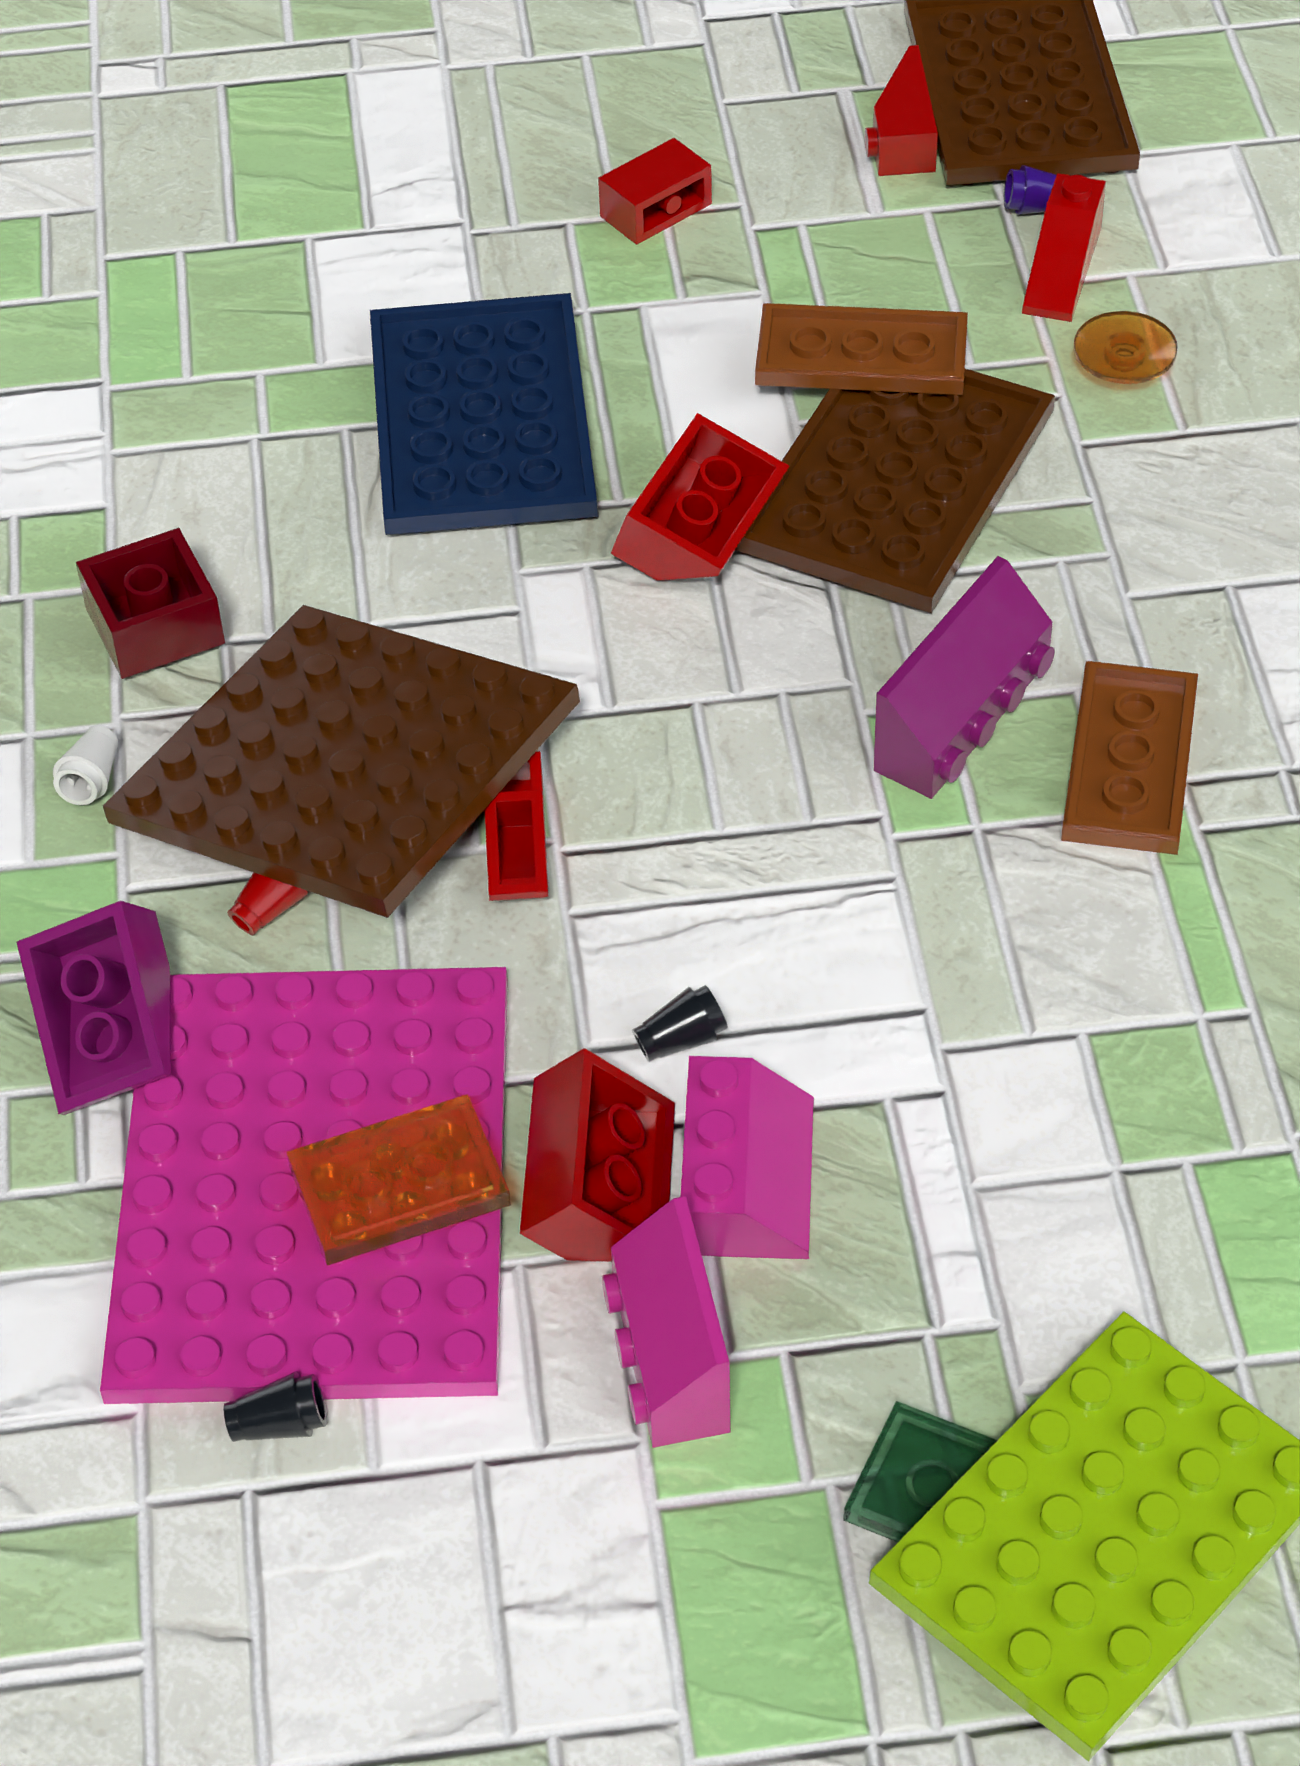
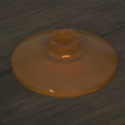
[1074,311,1178,384]

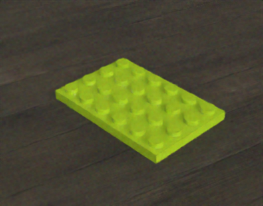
[868,1311,1300,1762]

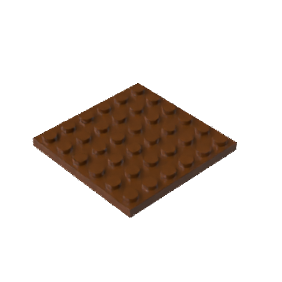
[103,605,580,918]

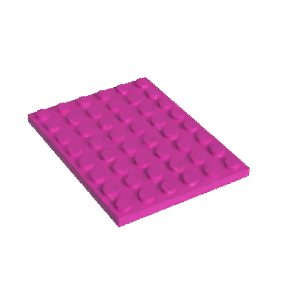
[100,967,508,1404]

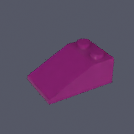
[16,900,170,1115]

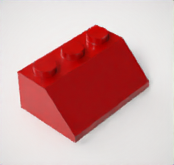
[611,413,789,581]
[520,1048,675,1262]

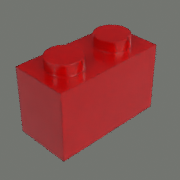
[598,138,712,245]

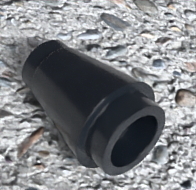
[632,985,728,1062]
[223,1372,327,1442]

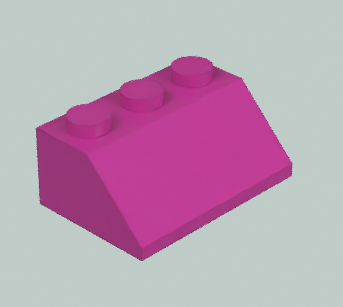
[680,1056,814,1259]
[602,1196,731,1448]

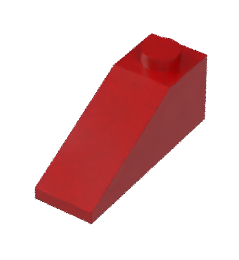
[865,45,938,176]
[1022,173,1106,322]

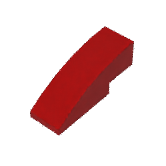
[485,751,548,901]

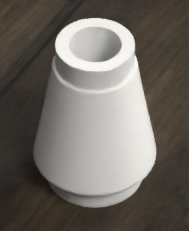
[53,725,118,805]

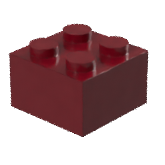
[76,528,225,679]

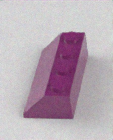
[874,556,1055,799]

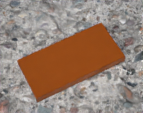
[755,303,968,395]
[1061,661,1198,855]

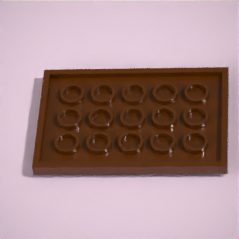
[904,0,1140,185]
[736,369,1055,614]

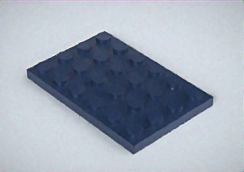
[370,293,598,535]

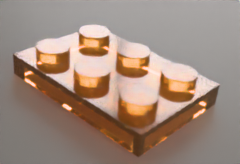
[287,1094,511,1266]

